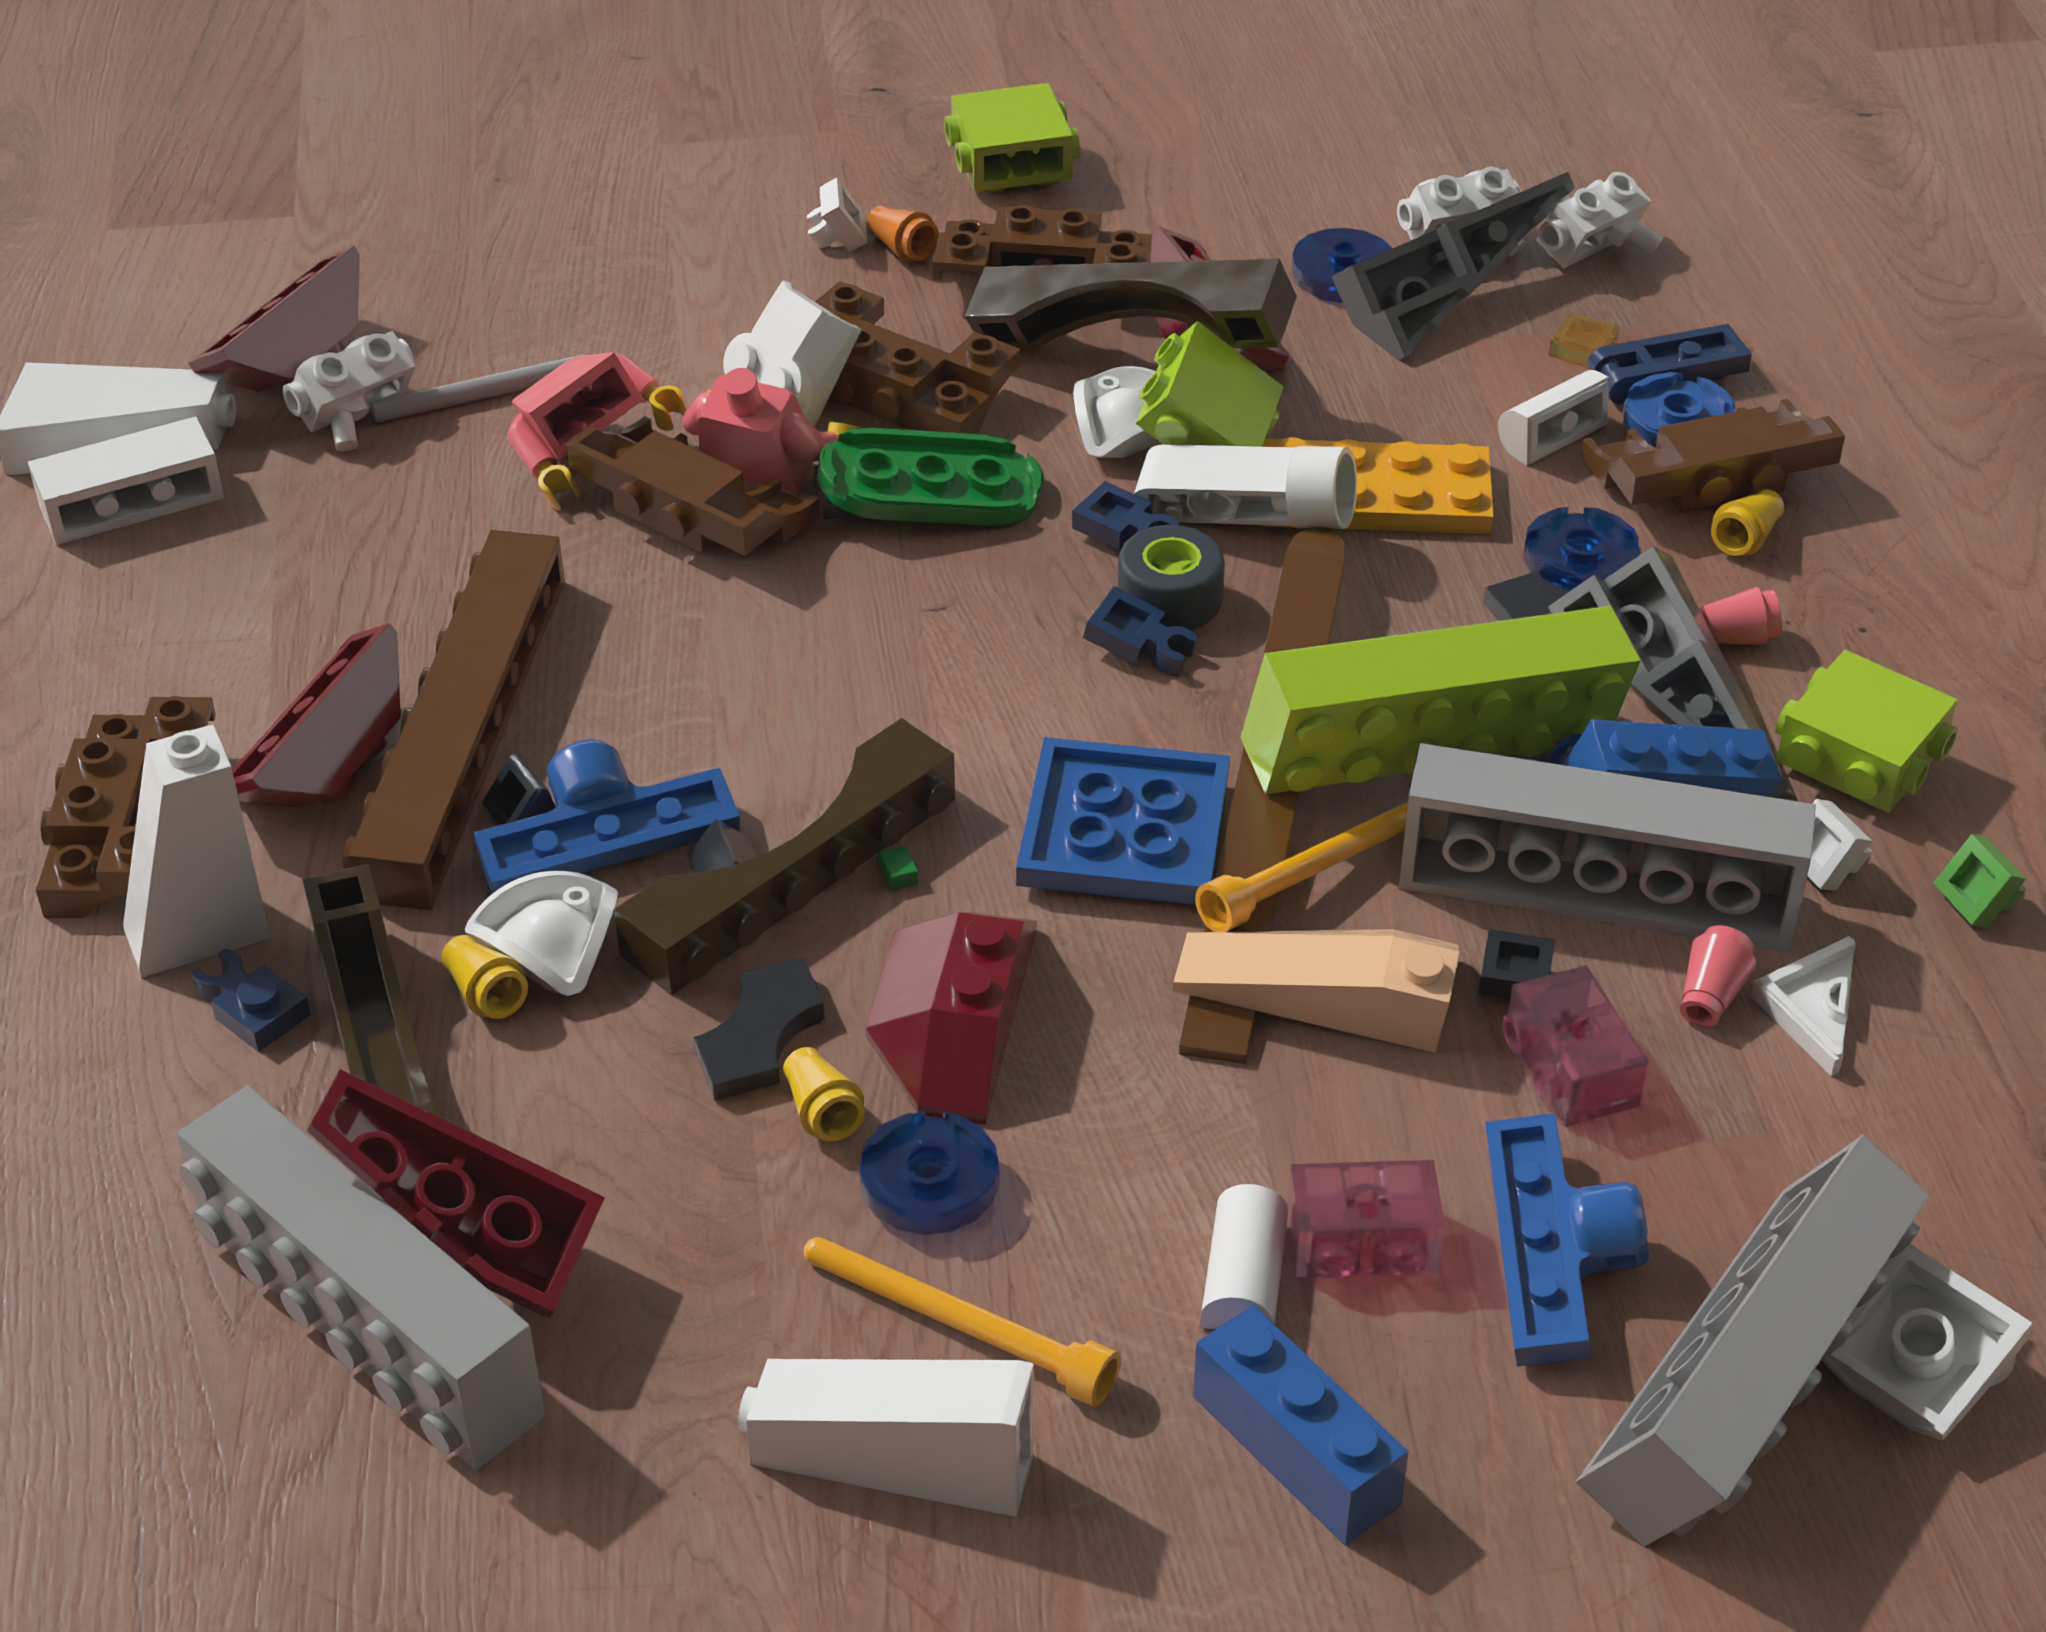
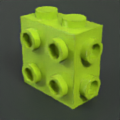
[944,83,1080,192]
[1135,321,1284,447]
[1775,649,1958,813]

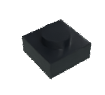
[1478,929,1555,1005]

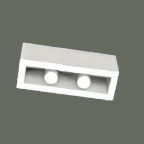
[28,416,224,545]

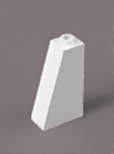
[0,362,236,475]
[123,724,270,978]
[738,1359,1034,1517]

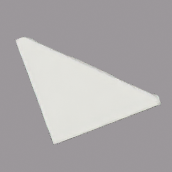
[1750,936,1856,1076]

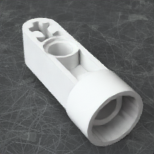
[1134,445,1357,529]

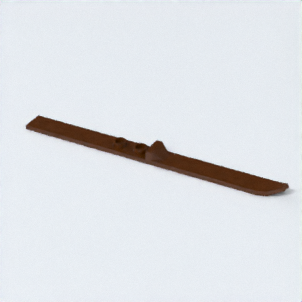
[1179,527,1345,1064]

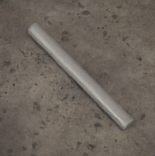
[370,354,585,423]

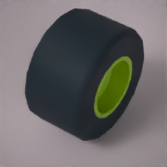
[1118,525,1225,630]

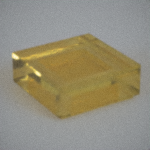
[1549,312,1620,366]

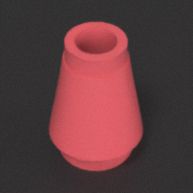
[1699,586,1782,645]
[1680,925,1756,1027]

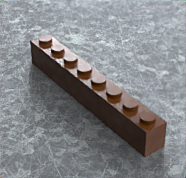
[343,530,565,910]

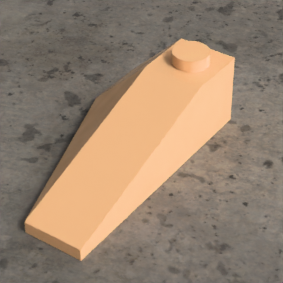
[1172,929,1460,1053]

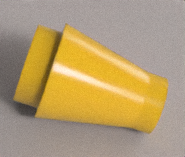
[1711,489,1784,556]
[441,935,528,1019]
[783,1047,865,1142]

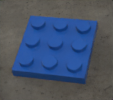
[1016,737,1230,905]

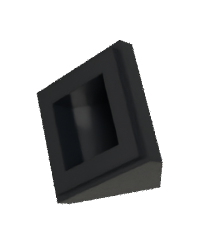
[482,752,556,825]
[688,819,757,873]

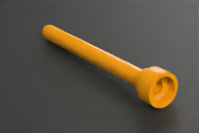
[1195,802,1408,932]
[804,1237,1121,1408]

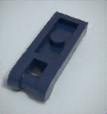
[1587,324,1752,404]

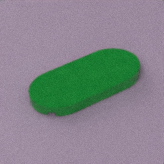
[817,428,1045,526]

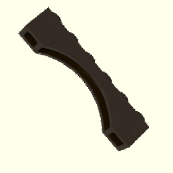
[964,258,1297,352]
[614,718,955,996]
[302,864,438,1217]

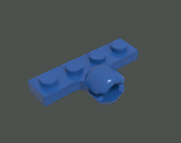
[474,739,740,894]
[1485,1113,1650,1367]

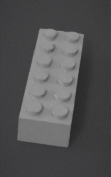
[1399,743,1816,952]
[177,1085,545,1471]
[1575,1134,1930,1547]

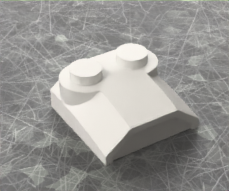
[723,281,861,427]
[1821,1244,2032,1441]

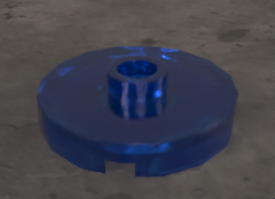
[1291,228,1392,303]
[1523,507,1641,590]
[859,1111,1000,1235]

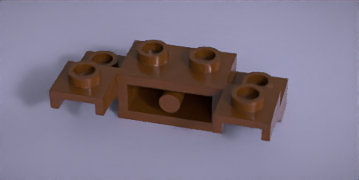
[932,205,1152,282]
[815,281,1020,434]
[1581,399,1845,512]
[566,416,820,556]
[36,696,216,918]

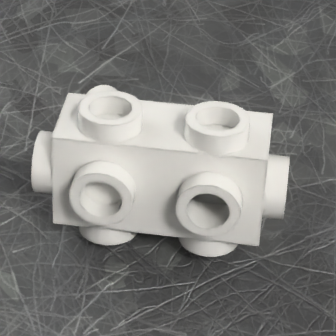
[1397,167,1526,257]
[1536,172,1664,268]
[283,331,416,451]

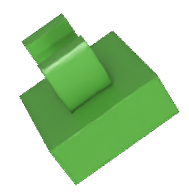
[1933,834,2027,928]

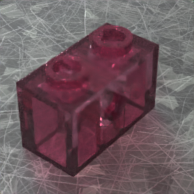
[1503,965,1649,1127]
[1287,1160,1445,1279]

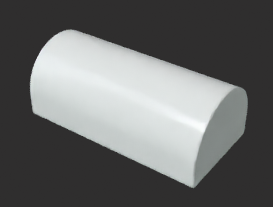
[1498,370,1609,466]
[1200,1184,1288,1329]

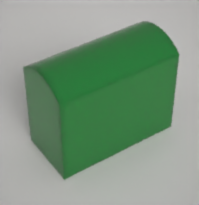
[876,845,918,891]

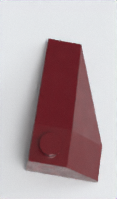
[307,1069,605,1319]

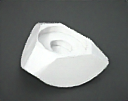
[1074,366,1161,458]
[465,871,618,996]

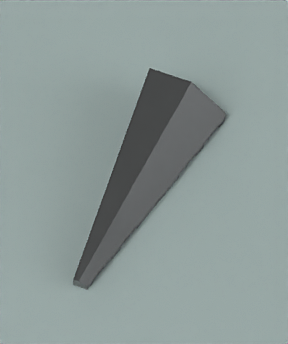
[1332,172,1575,360]
[1548,546,1794,800]

